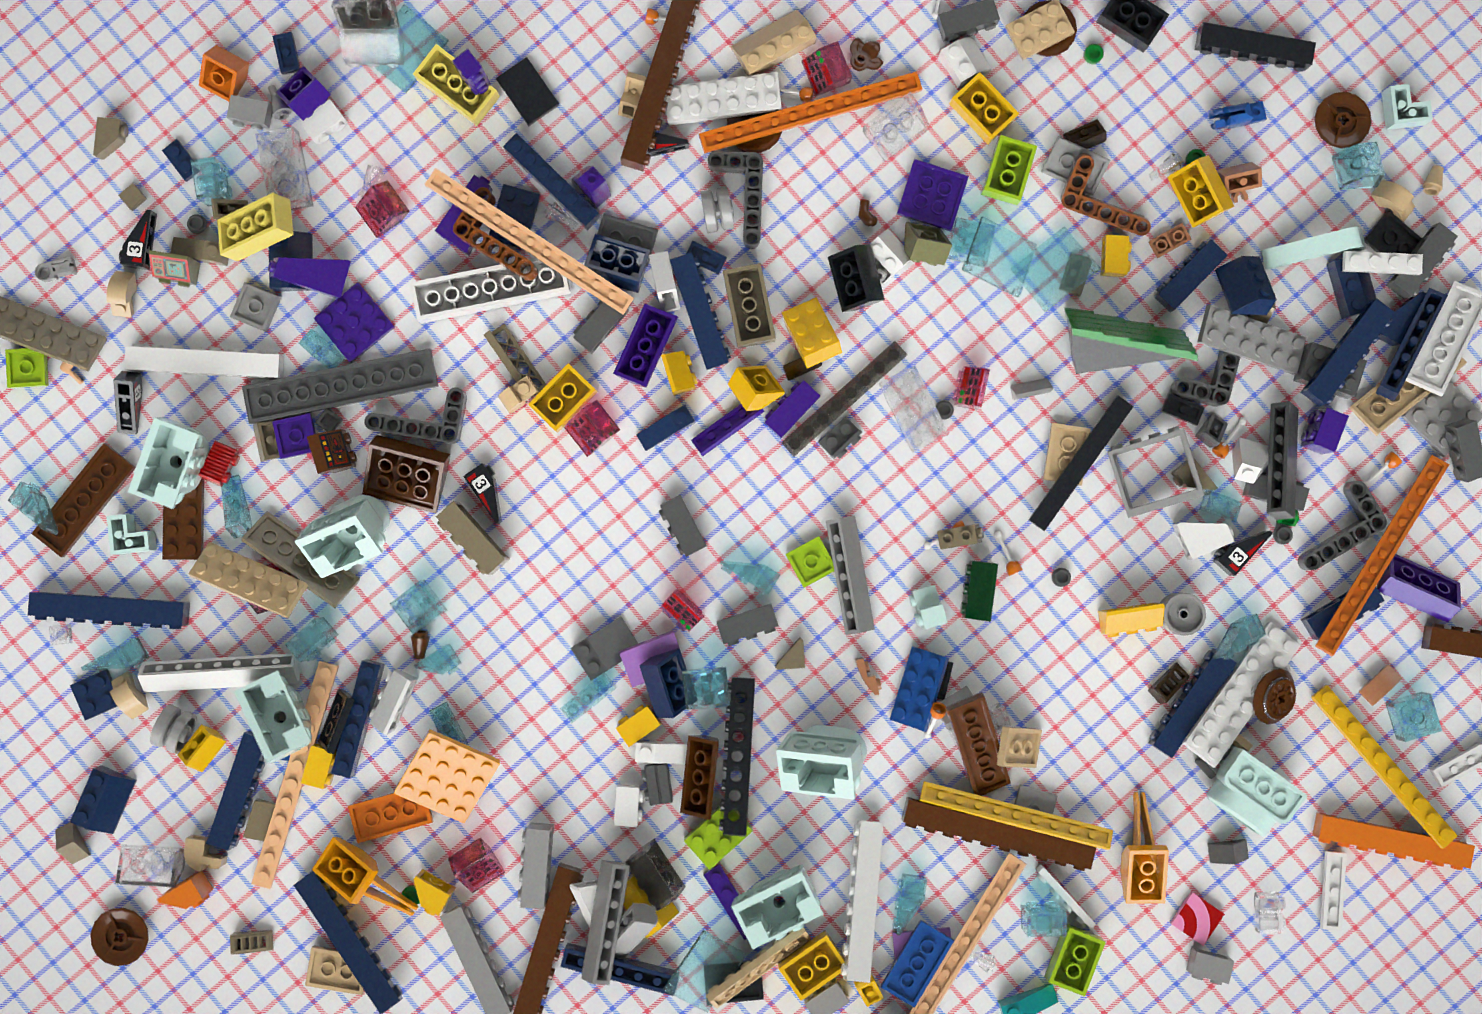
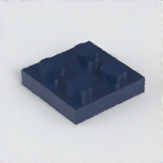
[70,669,118,720]

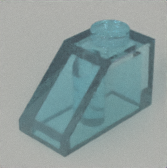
[299,329,345,369]
[1199,491,1242,522]
[414,644,462,675]

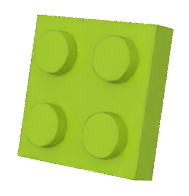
[5,348,49,388]
[785,536,834,588]

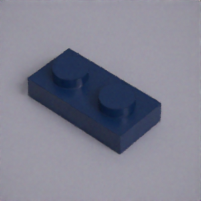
[272,32,301,75]
[162,139,202,182]
[686,240,727,275]

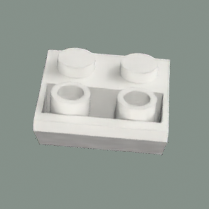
[870,229,910,287]

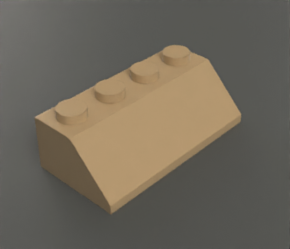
[731,10,816,76]

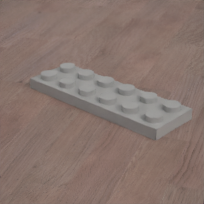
[1197,305,1307,374]

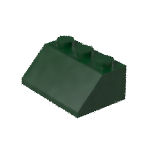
[960,561,998,622]

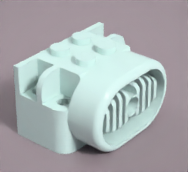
[128,417,210,509]
[295,495,390,578]
[234,670,312,763]
[776,725,867,799]
[1206,745,1308,837]
[731,865,824,949]

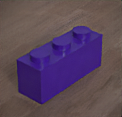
[452,49,491,95]
[764,380,820,439]

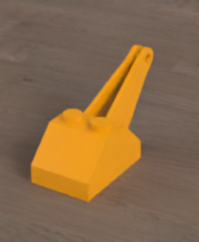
[1120,792,1169,904]
[312,837,418,916]

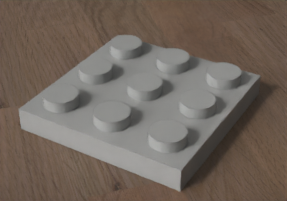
[1401,382,1482,457]

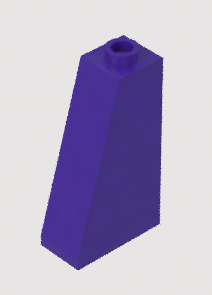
[572,166,611,208]
[435,175,493,256]
[268,258,351,298]

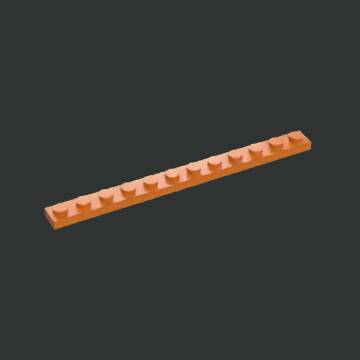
[699,71,922,154]
[1315,455,1450,656]

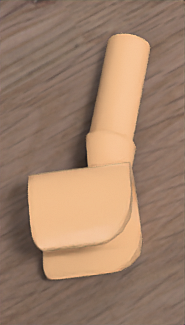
[60,362,84,385]

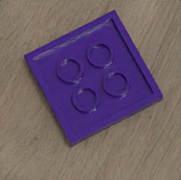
[896,159,969,232]
[313,282,395,363]

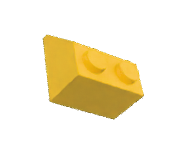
[661,351,698,396]
[728,365,785,411]
[414,869,456,916]

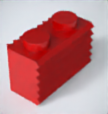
[198,441,240,487]

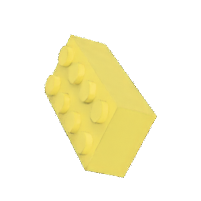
[413,44,500,126]
[217,193,294,261]

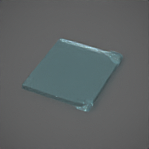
[361,4,449,93]
[962,217,1037,298]
[1010,226,1101,312]
[663,930,747,1013]

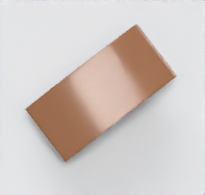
[1148,223,1191,259]
[855,657,882,695]
[1358,664,1402,706]

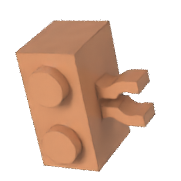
[1217,162,1262,203]

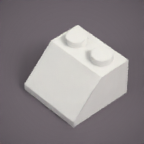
[939,36,991,88]

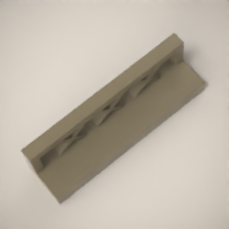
[483,324,546,399]

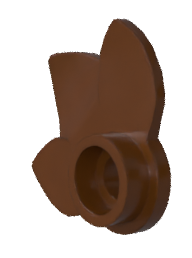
[850,38,884,71]

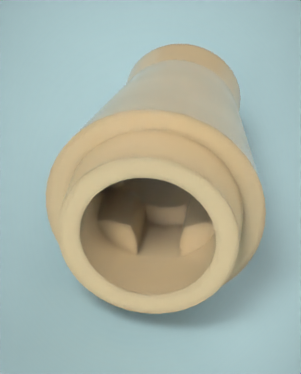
[1422,165,1444,196]

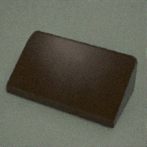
[1063,119,1107,149]
[783,357,822,381]

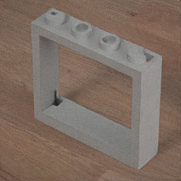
[1107,426,1205,518]

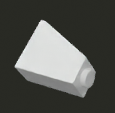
[649,251,680,312]
[1232,437,1269,484]
[1172,523,1235,560]
[570,879,598,927]

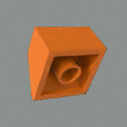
[199,45,249,102]
[156,871,213,909]

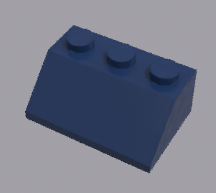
[269,231,313,292]
[584,234,650,293]
[1215,256,1277,315]
[1326,259,1376,319]
[639,648,697,718]
[70,765,137,834]

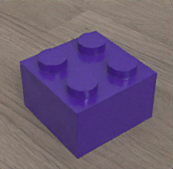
[276,66,331,121]
[1301,408,1349,454]

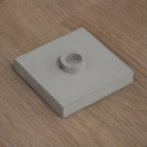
[1014,784,1058,814]

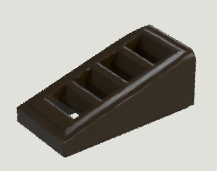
[1148,663,1190,704]

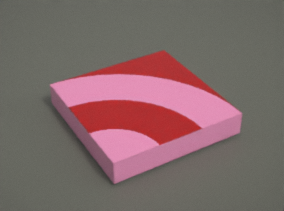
[1170,891,1225,946]

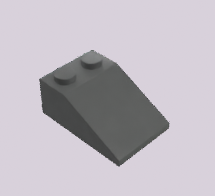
[571,617,638,681]

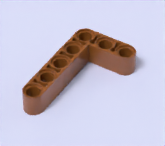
[1060,153,1151,236]
[453,187,538,281]

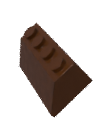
[680,735,719,820]

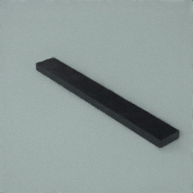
[1028,395,1134,531]

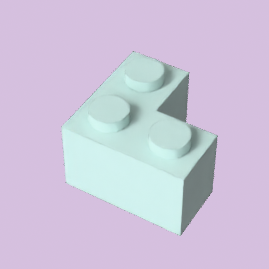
[1381,84,1433,130]
[106,514,157,555]
[909,585,948,629]

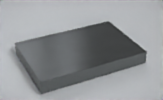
[597,213,658,267]

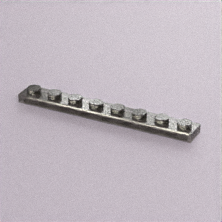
[781,341,908,457]

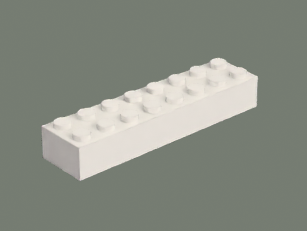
[410,258,571,323]

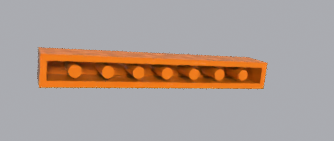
[1312,812,1475,871]

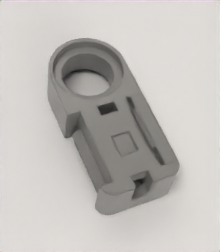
[35,257,77,282]

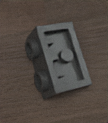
[818,417,862,459]

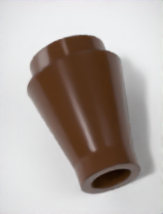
[411,630,430,659]

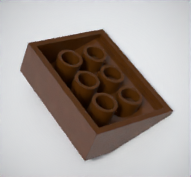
[362,435,450,514]

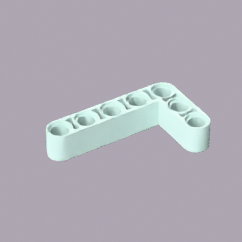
[1261,226,1366,270]

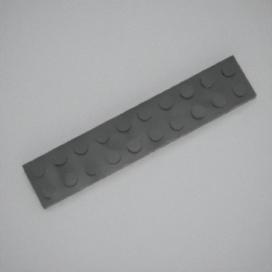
[242,349,439,424]

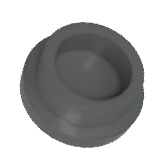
[187,214,207,234]
[934,400,954,420]
[1273,525,1293,544]
[1051,568,1071,587]

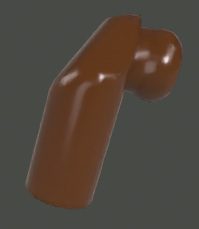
[858,199,878,226]

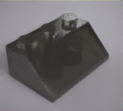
[331,0,400,42]
[625,839,686,911]

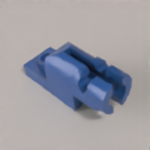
[1209,101,1267,129]

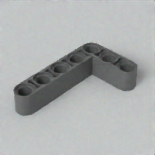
[708,151,763,249]
[1171,314,1247,407]
[364,388,467,444]
[1298,481,1387,570]

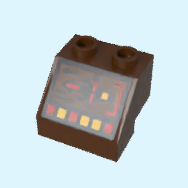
[307,429,357,475]

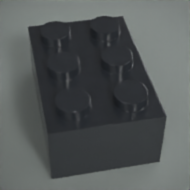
[1096,0,1170,53]
[828,244,885,312]

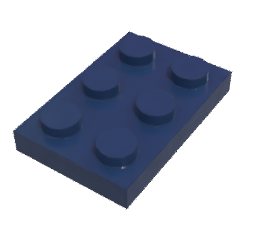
[489,184,541,249]

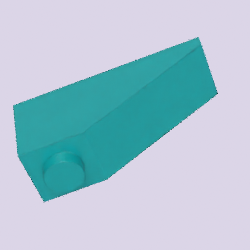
[997,983,1058,1014]

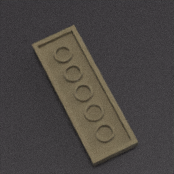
[0,296,107,372]
[241,511,360,608]

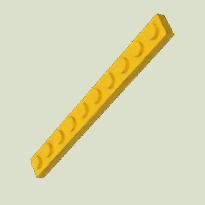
[1311,685,1458,848]
[919,781,1113,850]

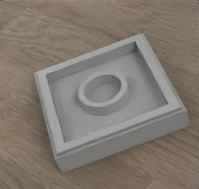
[230,282,282,332]

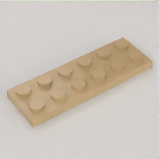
[1349,358,1467,436]
[188,542,308,619]
[706,927,811,1009]

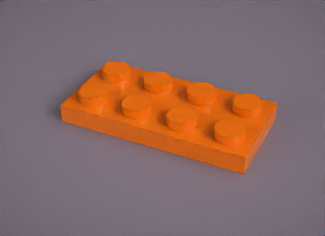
[348,793,434,843]

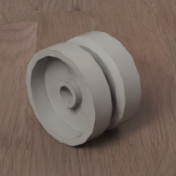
[700,187,734,233]
[1160,593,1206,636]
[150,704,197,754]

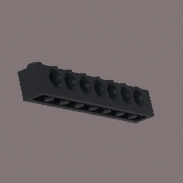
[719,677,755,837]

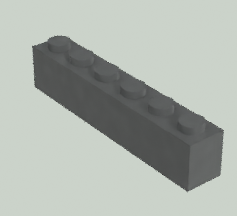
[1267,401,1299,520]

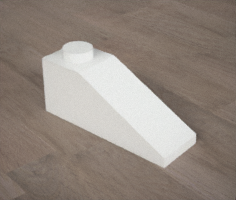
[635,740,687,764]

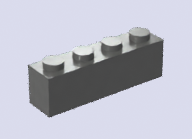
[1386,222,1458,299]

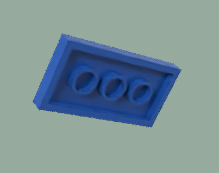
[890,646,949,732]
[880,919,954,1008]

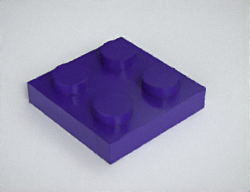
[272,413,316,459]

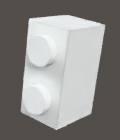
[299,99,347,144]
[614,784,643,827]

